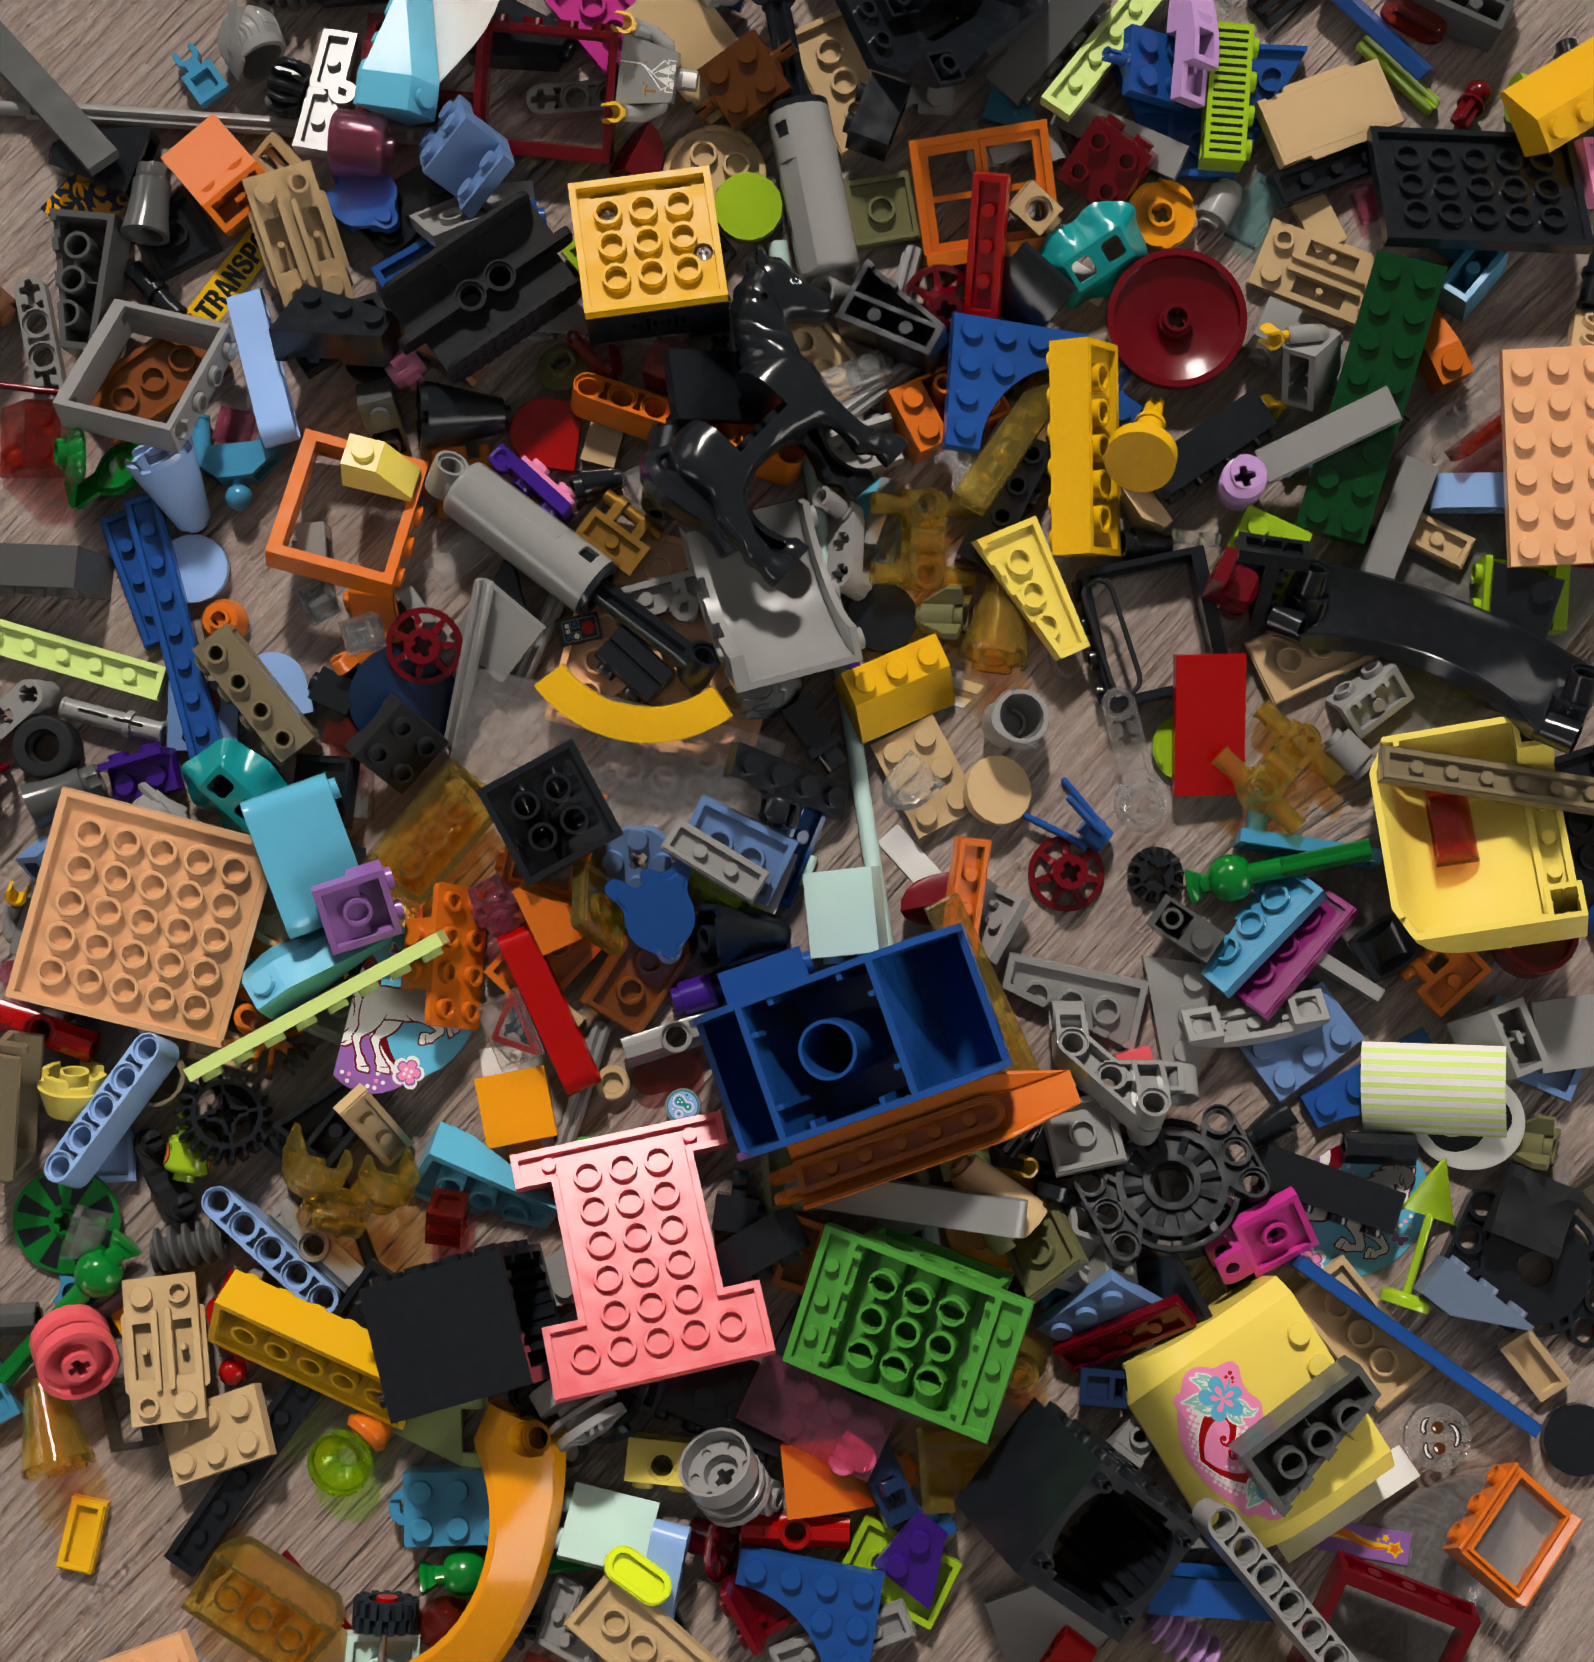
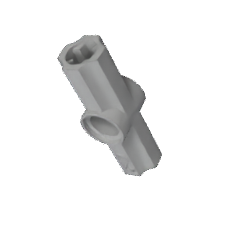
[620,1006,722,1068]
[266,1197,365,1293]

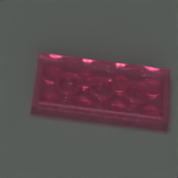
[735,1354,898,1482]

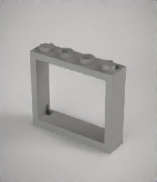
[52,298,238,454]

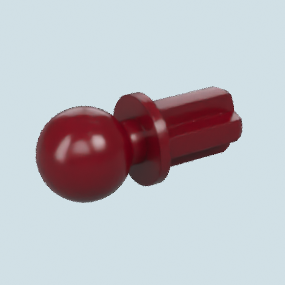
[1450,79,1493,130]

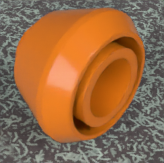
[200,599,249,638]
[347,1410,394,1452]

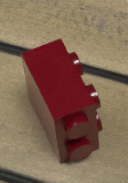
[1056,114,1159,203]

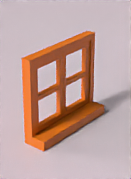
[907,119,1060,268]

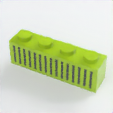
[1198,21,1259,173]

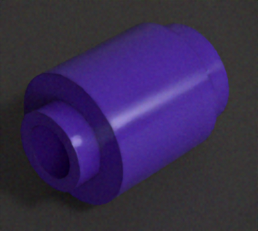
[670,974,724,1016]

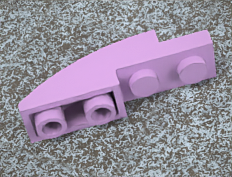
[1166,0,1219,109]

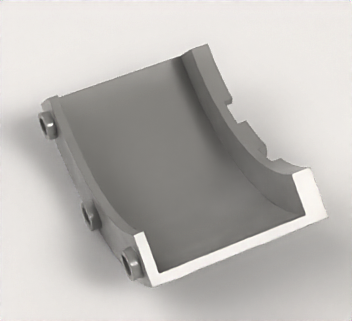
[679,497,866,693]

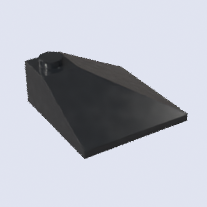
[476,738,624,886]

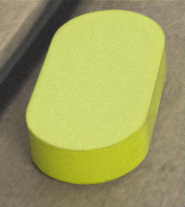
[603,1545,672,1606]

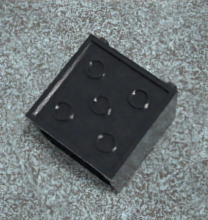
[355,1239,561,1424]
[954,1397,1201,1643]

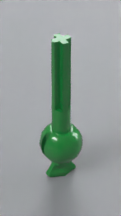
[1184,839,1373,905]
[0,1229,142,1386]
[419,1547,596,1599]

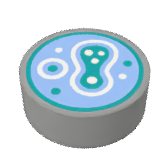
[665,1088,701,1120]

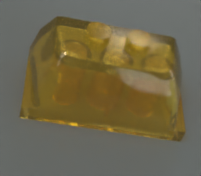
[361,758,493,914]
[180,1536,345,1662]

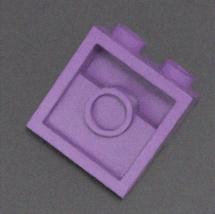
[311,859,406,956]

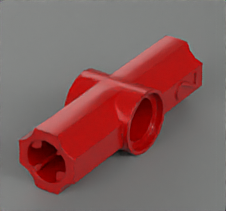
[0,998,102,1062]
[741,1512,850,1550]

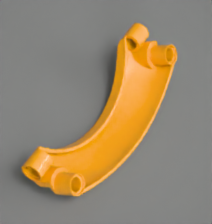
[407,1399,567,1662]

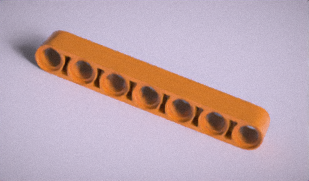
[570,372,805,486]

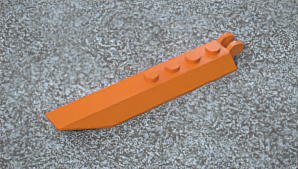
[768,1070,1081,1211]

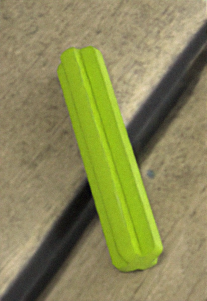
[1356,34,1441,115]

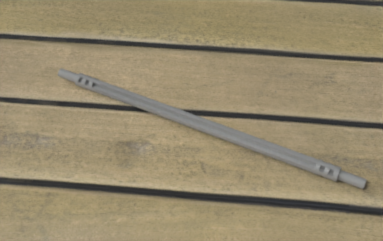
[0,101,434,146]

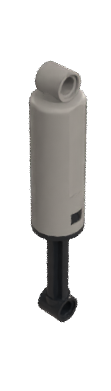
[752,0,860,310]
[425,450,721,690]

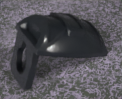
[1347,913,1425,983]

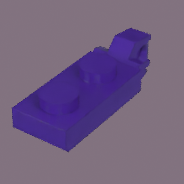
[487,443,573,524]

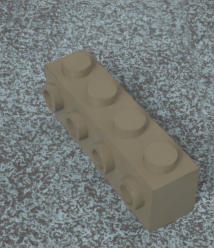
[192,624,320,763]

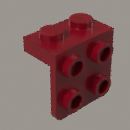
[718,1567,797,1657]

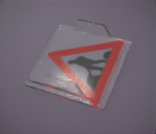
[476,987,545,1072]

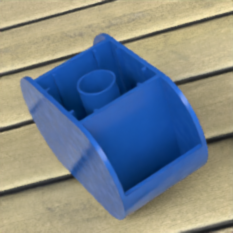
[688,923,1014,1162]

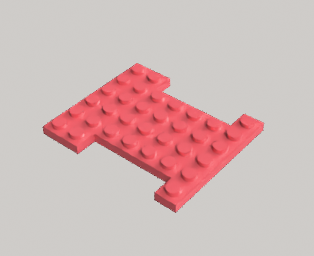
[510,1110,776,1404]

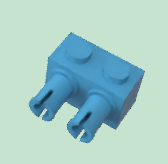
[1419,248,1509,323]

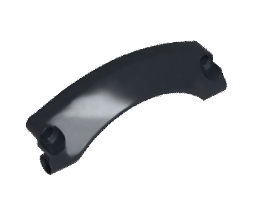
[1265,559,1594,755]

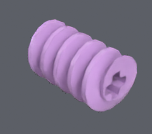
[1216,454,1268,511]
[1141,1614,1222,1662]

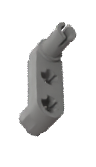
[957,119,1070,175]
[812,486,873,601]
[0,679,60,747]

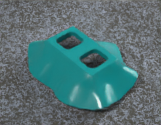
[1039,201,1148,309]
[181,738,287,835]

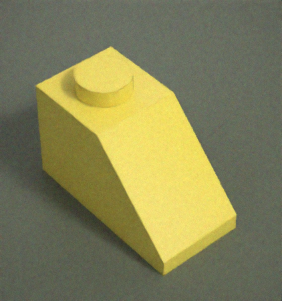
[340,433,421,502]

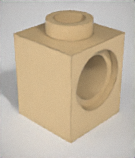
[1008,180,1063,236]

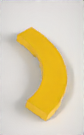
[533,663,734,743]

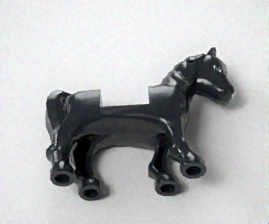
[639,244,910,588]

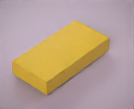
[56,1493,111,1575]

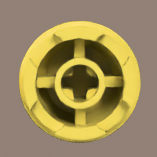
[37,1059,107,1122]

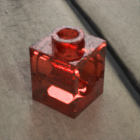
[425,1187,469,1249]

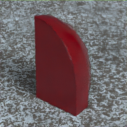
[609,122,664,177]
[900,872,949,925]

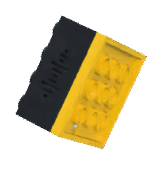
[567,165,730,345]

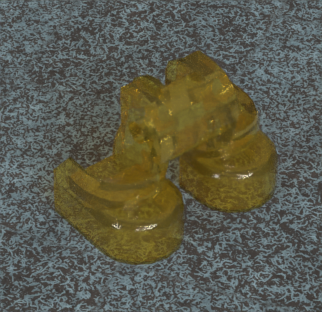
[282,1123,420,1239]

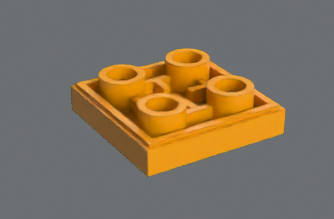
[474,1065,558,1149]

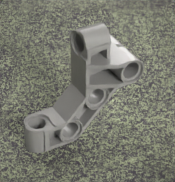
[1048,1000,1199,1146]

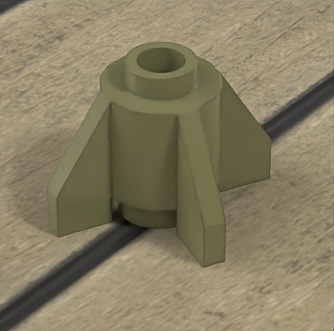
[915,585,974,648]
[1507,1115,1561,1180]

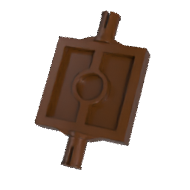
[693,29,798,131]

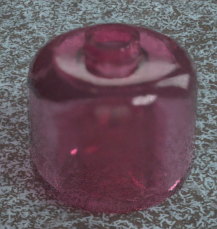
[327,109,396,180]

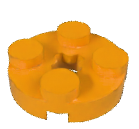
[1129,180,1196,251]

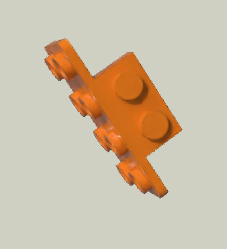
[401,882,488,1031]

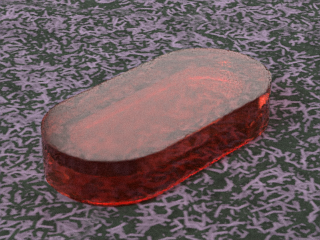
[1380,0,1447,45]
[632,1052,703,1095]

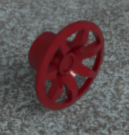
[903,264,966,333]
[385,607,463,685]
[1028,836,1104,912]
[687,1517,741,1583]

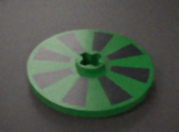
[13,1172,121,1274]

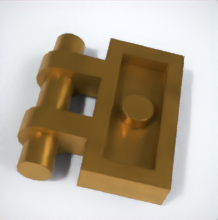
[575,489,666,579]

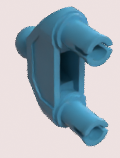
[191,414,287,511]

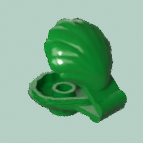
[54,427,139,510]

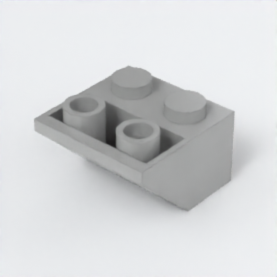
[1445,997,1552,1081]

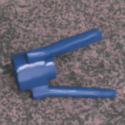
[1022,777,1114,853]

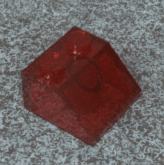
[0,399,69,478]

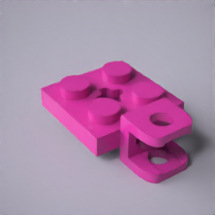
[1203,1186,1320,1284]

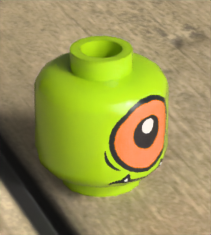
[163,1130,213,1183]

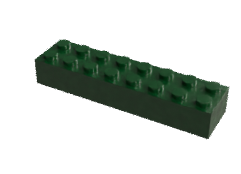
[1295,250,1448,548]

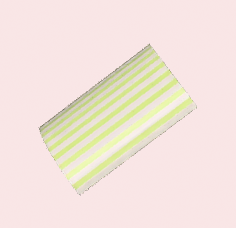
[1360,1041,1507,1138]

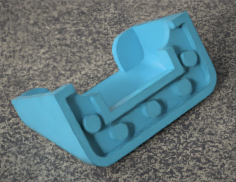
[240,772,358,939]

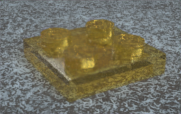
[570,860,623,956]

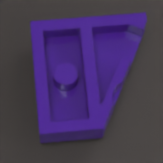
[873,1510,948,1609]

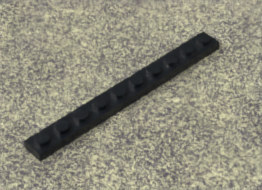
[163,1258,394,1577]

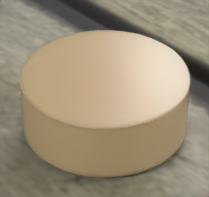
[595,1065,631,1101]

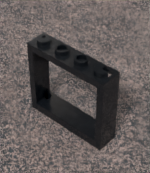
[1072,545,1228,712]

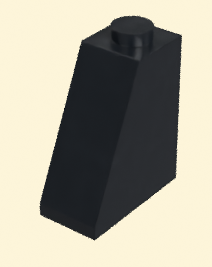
[467,0,576,72]
[48,126,160,201]

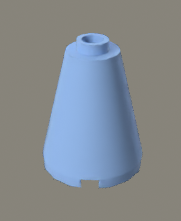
[124,438,211,533]

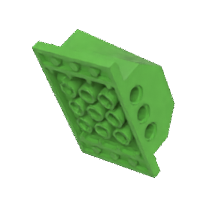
[782,1222,1035,1444]

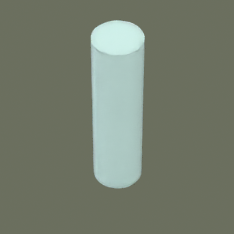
[799,855,818,886]

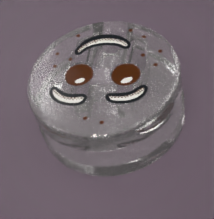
[1398,1400,1471,1472]

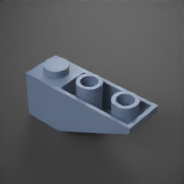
[1413,1255,1534,1331]

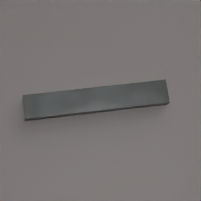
[0,21,121,176]

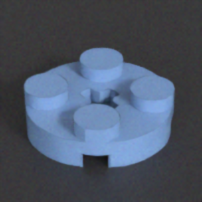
[602,824,675,887]

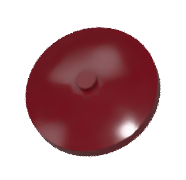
[1106,248,1247,390]

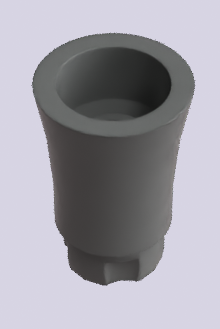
[120,161,172,246]
[20,764,108,830]

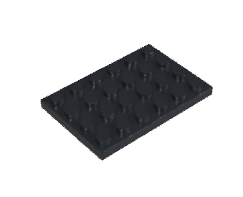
[1367,126,1594,254]

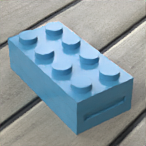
[388,1464,489,1548]

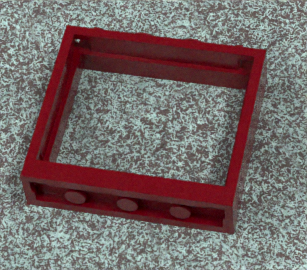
[473,13,622,164]
[1287,1550,1481,1662]

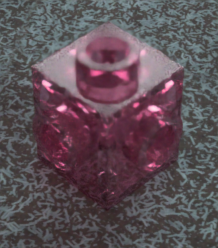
[468,873,525,938]

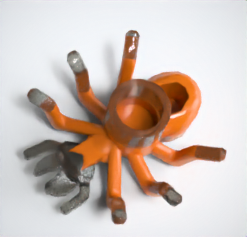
[221,1003,315,1081]

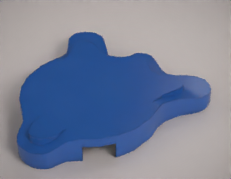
[325,148,401,234]
[604,860,695,964]

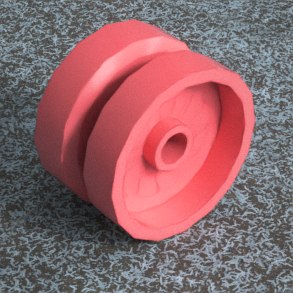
[29,1304,120,1400]

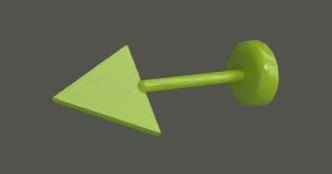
[1378,1158,1454,1315]

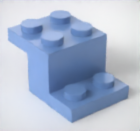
[417,94,515,219]

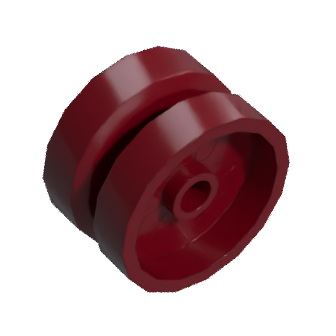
[1490,938,1579,979]

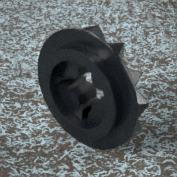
[1127,846,1185,903]

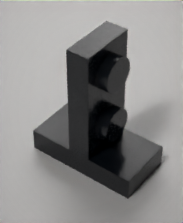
[1235,532,1312,628]

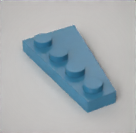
[1201,853,1328,999]

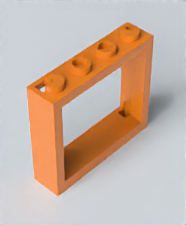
[265,428,430,600]

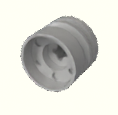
[529,1378,626,1452]
[679,1427,771,1528]

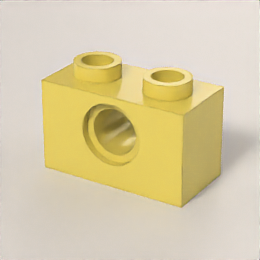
[624,1431,695,1493]

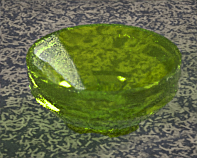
[307,1430,373,1497]

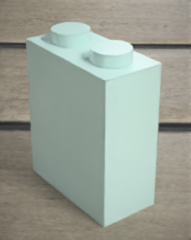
[803,866,888,965]
[554,1482,660,1570]

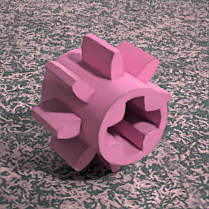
[384,349,428,392]

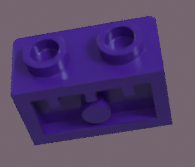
[97,742,185,804]

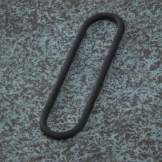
[1081,578,1143,696]

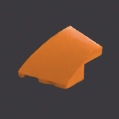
[780,1432,875,1520]

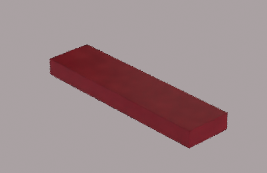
[1053,1294,1197,1374]

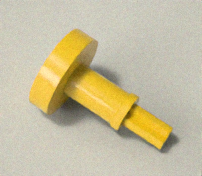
[1104,396,1178,492]

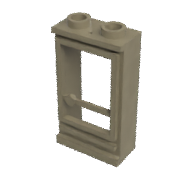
[0,1030,45,1183]

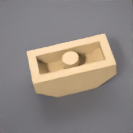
[1120,486,1173,533]

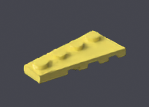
[971,516,1090,661]

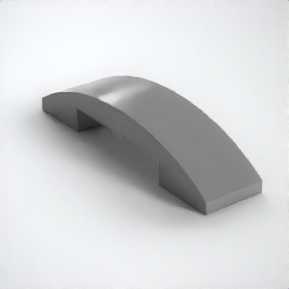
[1180,988,1331,1048]

